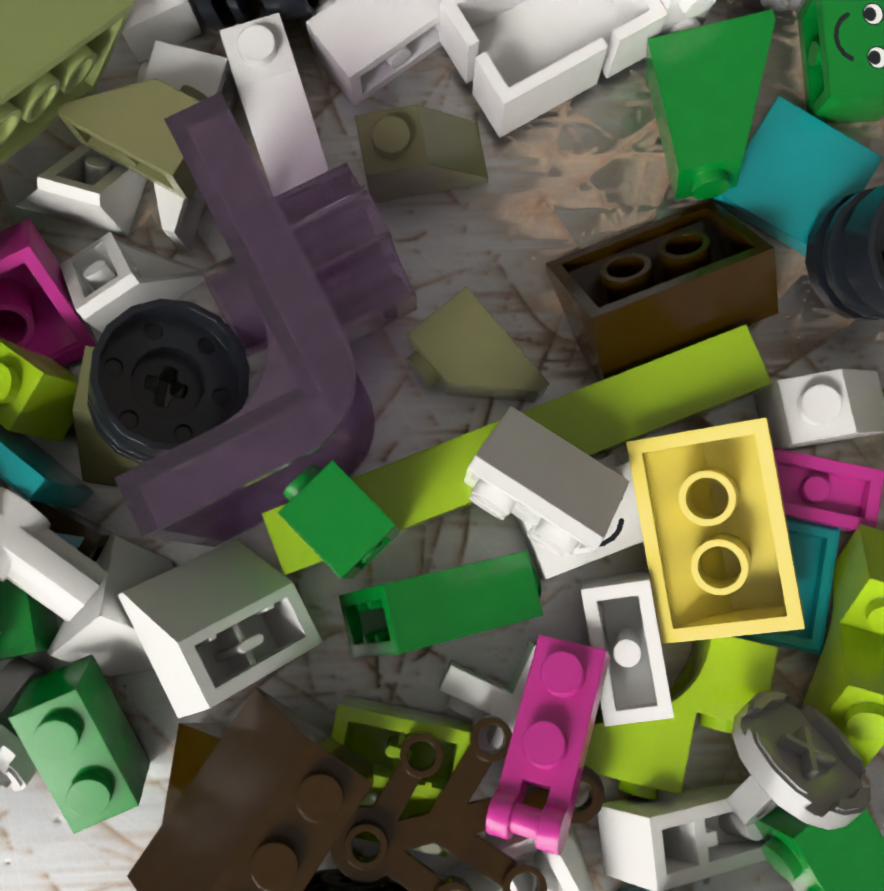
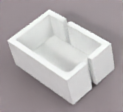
[439,0,668,138]

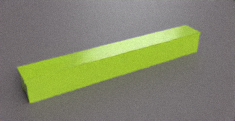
[262,324,772,575]

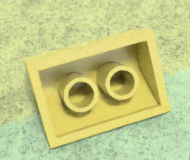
[626,417,805,644]

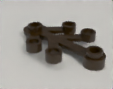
[331,715,605,891]

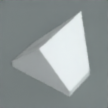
[15,144,147,237]
[60,231,214,333]
[47,534,174,676]

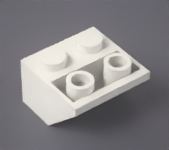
[464,406,630,558]
[118,539,323,719]

